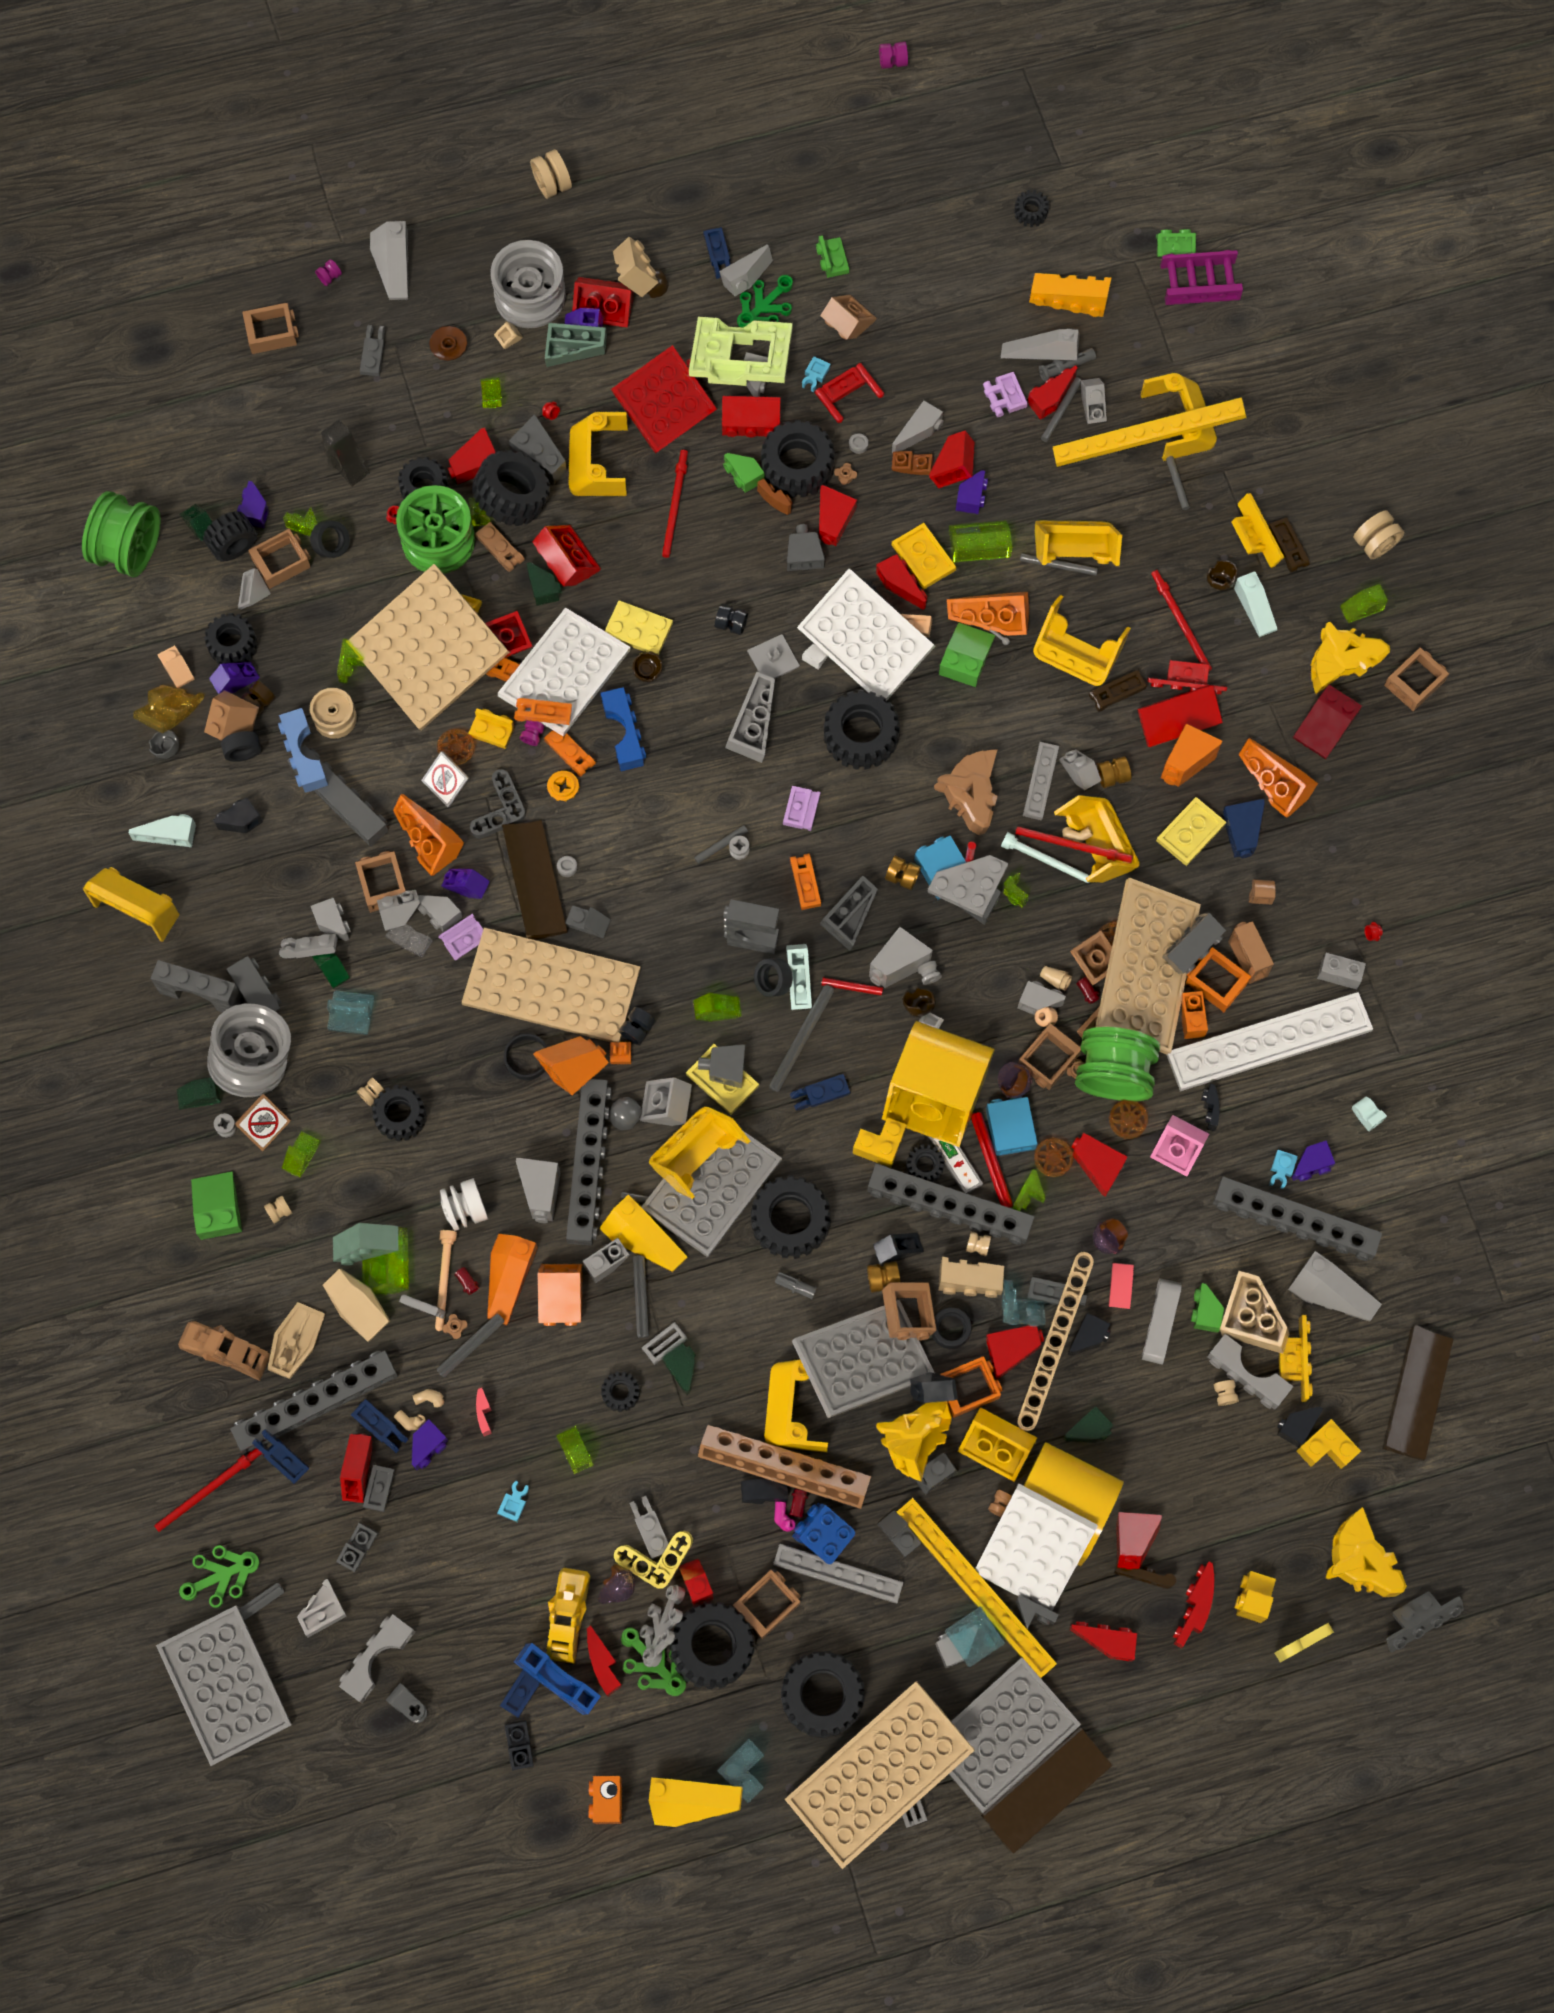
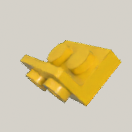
[468,709,515,749]

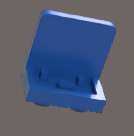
[792,1503,855,1564]

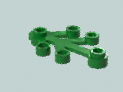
[737,275,793,328]

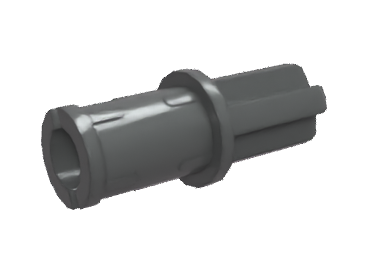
[775,1272,817,1300]

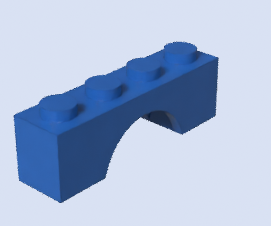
[601,687,646,771]
[514,1643,601,1715]

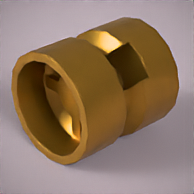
[1096,756,1131,788]
[885,856,921,890]
[867,1261,900,1293]

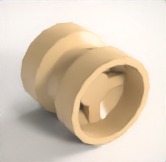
[357,1078,386,1106]
[264,1196,292,1224]
[966,1231,991,1256]
[1214,1380,1239,1406]

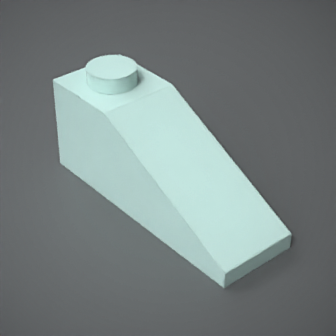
[1234,571,1277,637]
[129,814,196,847]
[786,944,812,1010]

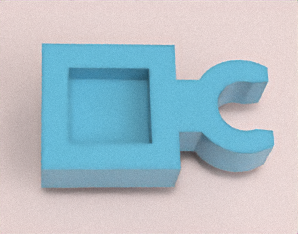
[802,356,831,392]
[1270,1150,1298,1189]
[497,1481,529,1523]

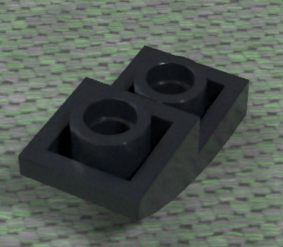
[1201,1083,1220,1131]
[741,1479,788,1504]
[504,1720,534,1771]

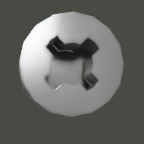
[729,836,749,860]
[917,961,942,985]
[214,1113,237,1138]

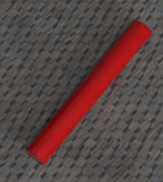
[965,842,976,863]
[822,978,883,996]

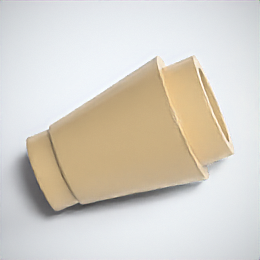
[1040,966,1072,991]

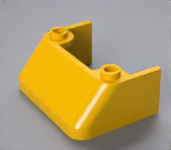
[1141,373,1217,461]
[569,412,628,496]
[1035,521,1122,566]
[1033,595,1131,686]
[1054,795,1139,883]
[83,867,179,942]
[649,1107,751,1199]
[764,1360,828,1452]

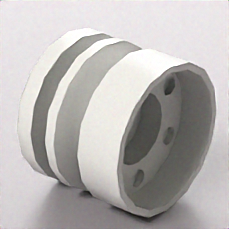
[440,1178,488,1231]

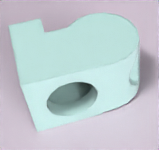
[1352,1097,1387,1132]

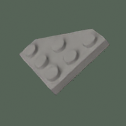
[927,855,1008,917]

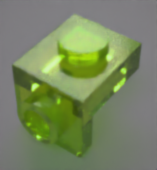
[481,378,502,408]
[1003,873,1029,908]

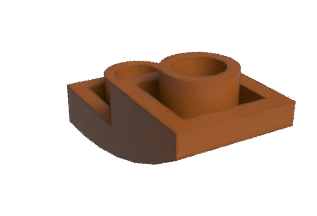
[892,451,934,475]
[757,479,792,515]

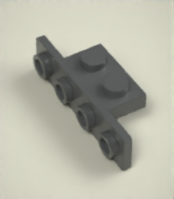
[1387,1591,1464,1652]

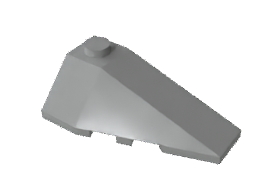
[370,221,408,300]
[1001,329,1080,360]
[1288,1251,1382,1322]

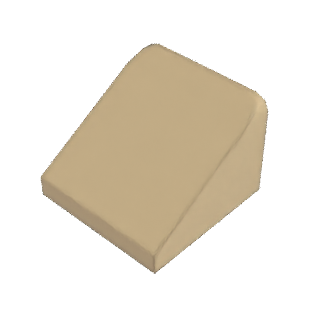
[494,322,523,349]

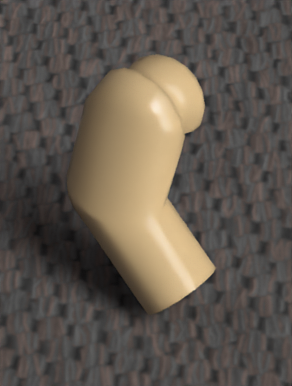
[1062,827,1093,842]
[412,1389,444,1407]
[394,1410,426,1431]

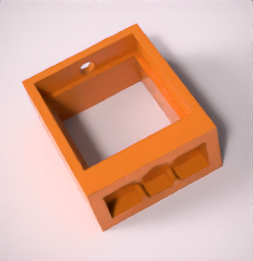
[1185,947,1251,1012]
[940,1356,1002,1418]

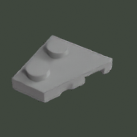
[297,1579,347,1638]

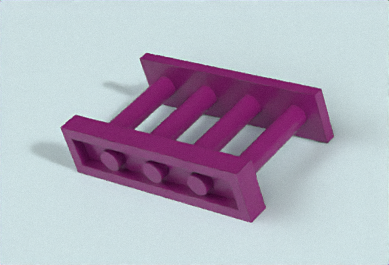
[1160,250,1243,305]

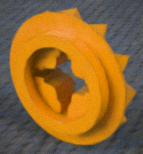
[547,771,579,802]

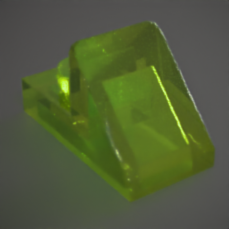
[283,507,322,540]
[337,639,366,683]
[282,1131,320,1178]
[1012,1169,1045,1211]

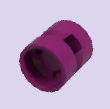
[879,42,908,69]

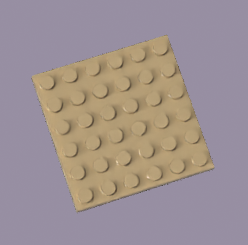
[347,564,510,731]

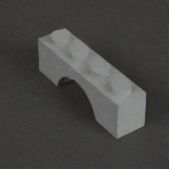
[1207,1334,1293,1410]
[339,1614,415,1704]

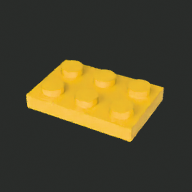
[891,523,956,590]

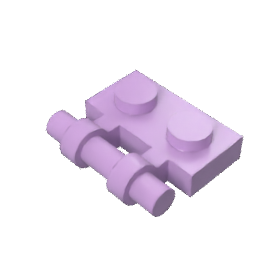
[983,372,1027,417]

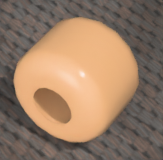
[1035,1007,1058,1027]

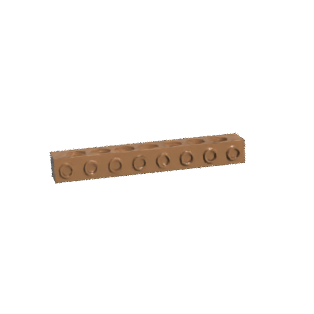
[698,1425,871,1509]

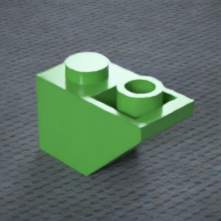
[723,453,764,493]
[1191,1283,1224,1333]

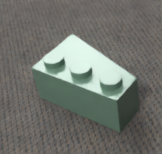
[545,323,607,367]
[333,1223,398,1266]

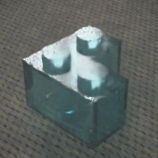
[717,1739,764,1804]

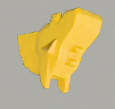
[1310,622,1390,694]
[876,1401,952,1482]
[1326,1507,1407,1597]
[546,1568,590,1664]

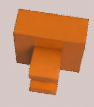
[610,1042,631,1064]

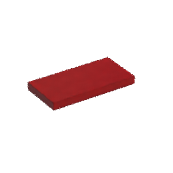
[1137,685,1223,747]

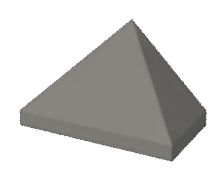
[238,568,271,610]

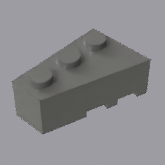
[509,414,567,485]
[820,876,878,951]
[1162,913,1226,974]
[227,956,282,1012]

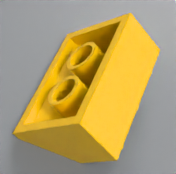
[958,1407,1037,1482]

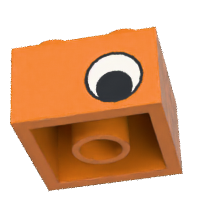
[589,1776,622,1824]

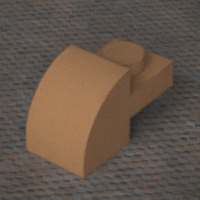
[1249,879,1275,905]

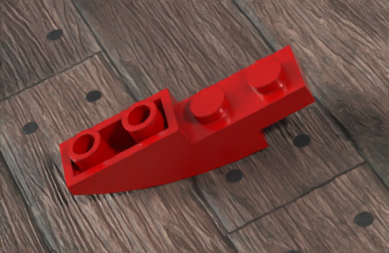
[1173,1562,1214,1648]

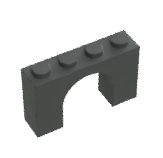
[723,899,779,954]
[150,960,243,1013]

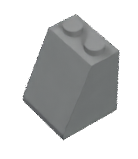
[869,927,933,988]
[516,1158,561,1223]

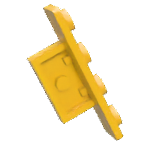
[1232,493,1284,568]
[1279,1315,1313,1402]

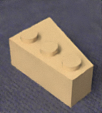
[613,237,658,297]
[938,1257,1004,1298]

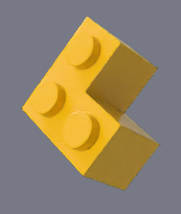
[853,1117,907,1168]
[1297,1419,1361,1469]
[1234,1571,1276,1623]

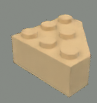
[1220,1271,1289,1354]

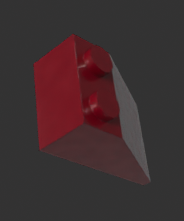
[1293,685,1362,759]

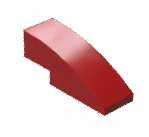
[587,1625,622,1697]

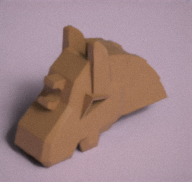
[934,750,997,835]
[178,1321,270,1381]

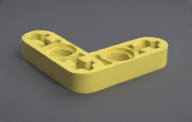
[614,1531,693,1588]
[1275,1623,1334,1662]

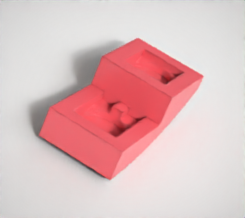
[1108,1263,1134,1309]
[476,1388,492,1437]

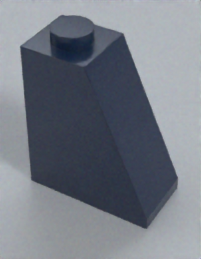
[1222,799,1265,858]

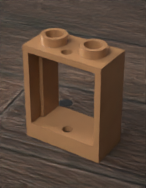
[243,303,299,354]
[248,529,311,589]
[1384,648,1449,711]
[355,851,406,912]
[1228,921,1274,984]
[1018,1023,1081,1090]
[882,1283,936,1340]
[733,1570,801,1640]

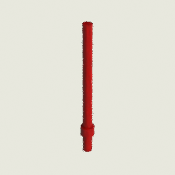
[662,450,688,558]
[1151,570,1212,671]
[1016,827,1133,863]
[154,1448,263,1532]

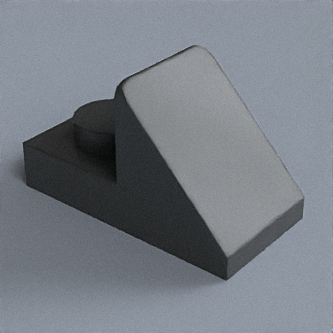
[565,905,611,939]
[877,1511,922,1557]
[1016,1595,1059,1629]

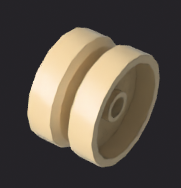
[530,149,572,199]
[1353,510,1405,559]
[310,688,357,738]

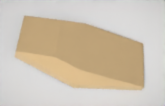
[323,1269,390,1342]
[268,1302,325,1379]

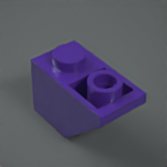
[565,308,603,327]
[956,470,988,514]
[237,481,269,528]
[209,662,260,694]
[441,869,490,899]
[1292,1141,1335,1182]
[412,1419,448,1470]

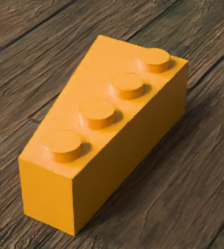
[1029,273,1111,317]

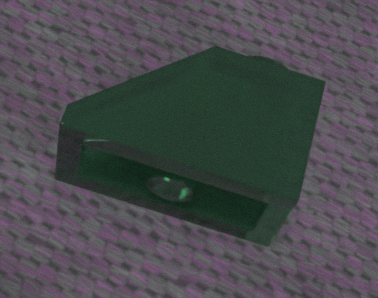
[179,504,212,541]
[526,562,562,606]
[177,1077,221,1110]
[662,1343,696,1396]
[1063,1406,1113,1443]

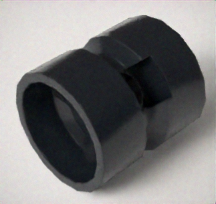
[714,603,748,635]
[618,1007,656,1046]

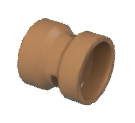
[988,1490,1012,1517]

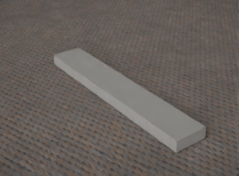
[773,1544,903,1604]

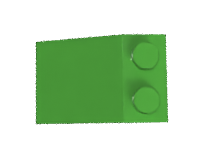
[939,623,995,687]
[191,1172,242,1240]

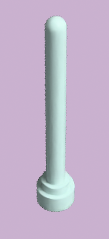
[1001,832,1090,883]

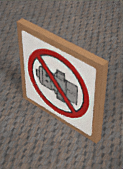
[235,1094,290,1151]

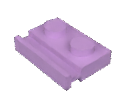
[783,786,820,831]
[438,914,483,961]

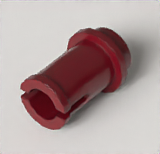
[1076,977,1099,1004]
[454,1267,479,1295]
[789,1489,808,1518]

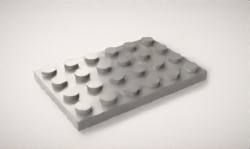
[642,1130,782,1257]
[792,1300,934,1418]
[156,1605,292,1766]
[949,1658,1081,1814]

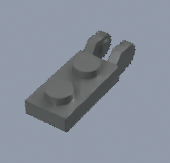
[360,325,385,376]

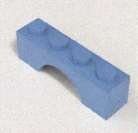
[278,708,328,793]

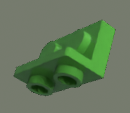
[1156,230,1196,257]
[816,236,849,278]

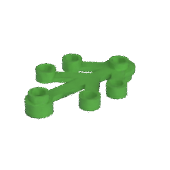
[179,1545,259,1608]
[621,1628,686,1696]

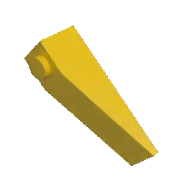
[599,1195,688,1272]
[649,1777,743,1827]

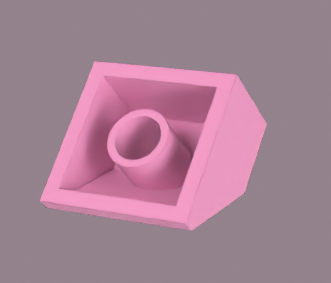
[1150,1115,1209,1176]

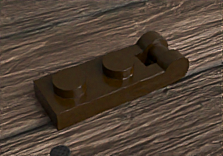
[1268,517,1310,573]
[1089,670,1147,712]
[1114,1564,1176,1589]

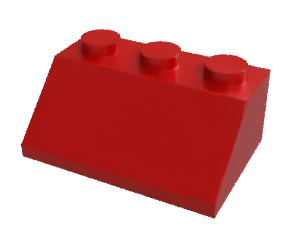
[572,277,634,328]
[722,396,780,438]
[532,525,601,586]
[485,611,532,658]

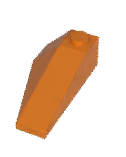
[947,592,1029,636]
[1239,738,1318,817]
[393,794,464,876]
[487,1234,538,1325]

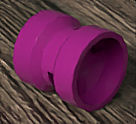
[315,259,342,286]
[519,720,545,746]

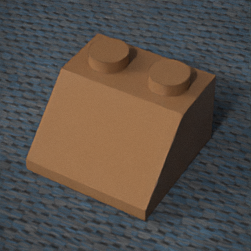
[820,295,877,339]
[204,690,259,740]
[1070,931,1112,985]

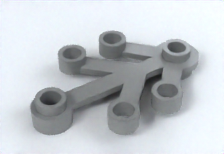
[640,1585,685,1667]

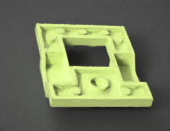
[689,317,793,386]

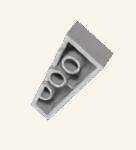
[725,672,775,763]

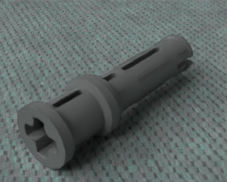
[1039,348,1096,382]

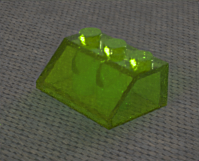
[949,521,1012,562]
[362,1227,409,1295]

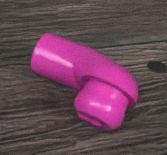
[774,1502,796,1532]

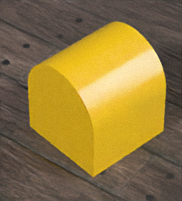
[882,1021,994,1147]
[1024,1442,1124,1566]

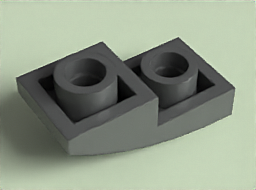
[336,1522,379,1572]

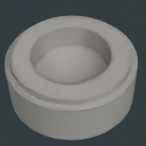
[849,433,868,454]
[557,856,577,877]

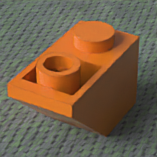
[1182,991,1208,1039]

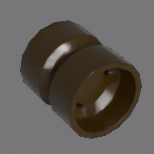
[240,681,276,718]

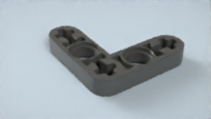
[470,769,525,839]

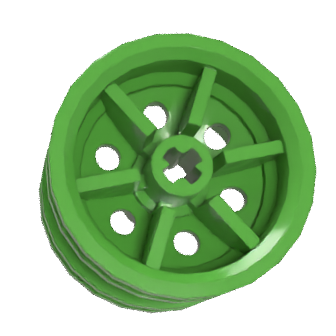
[396,485,475,574]
[82,491,161,577]
[1075,1027,1161,1102]

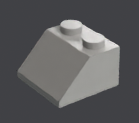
[640,1077,692,1126]

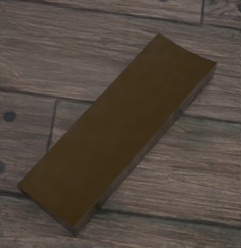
[502,820,567,940]
[1382,1325,1454,1461]
[981,1728,1113,1854]

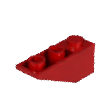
[1027,365,1077,420]
[876,554,927,610]
[1070,1622,1137,1662]

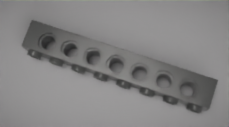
[566,1079,612,1246]
[867,1164,1034,1245]
[1213,1177,1382,1261]
[230,1351,398,1454]

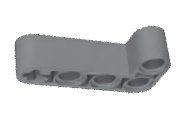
[1142,1278,1182,1365]

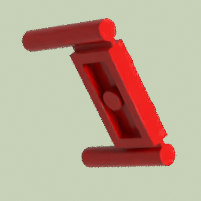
[815,363,884,423]

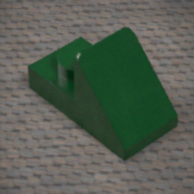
[312,953,350,989]

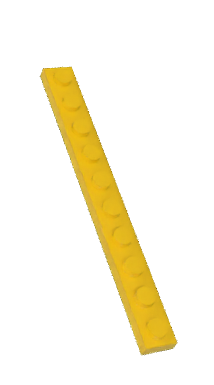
[1053,398,1246,467]
[896,1498,1057,1678]

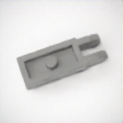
[279,933,338,959]
[629,1496,669,1559]

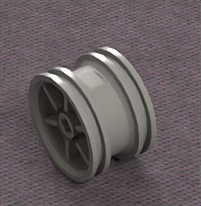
[491,240,566,328]
[207,1004,291,1097]

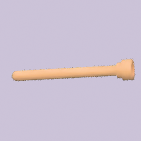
[435,1230,457,1331]

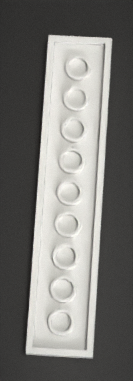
[1167,992,1373,1091]

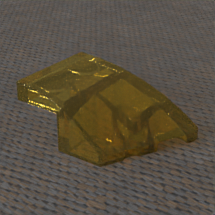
[133,685,204,734]

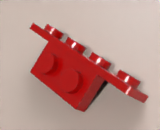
[1147,660,1227,694]

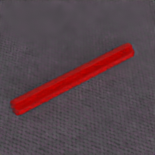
[971,1112,1013,1208]

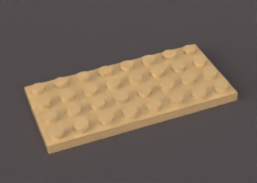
[1096,878,1201,1055]
[462,928,641,1042]
[785,1681,975,1869]

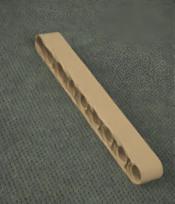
[1017,1252,1094,1432]

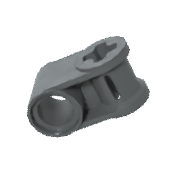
[386,1683,428,1723]

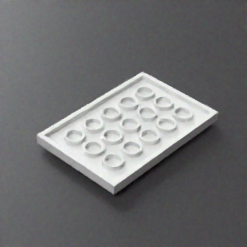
[797,569,935,701]
[498,608,630,736]
[975,1484,1098,1611]

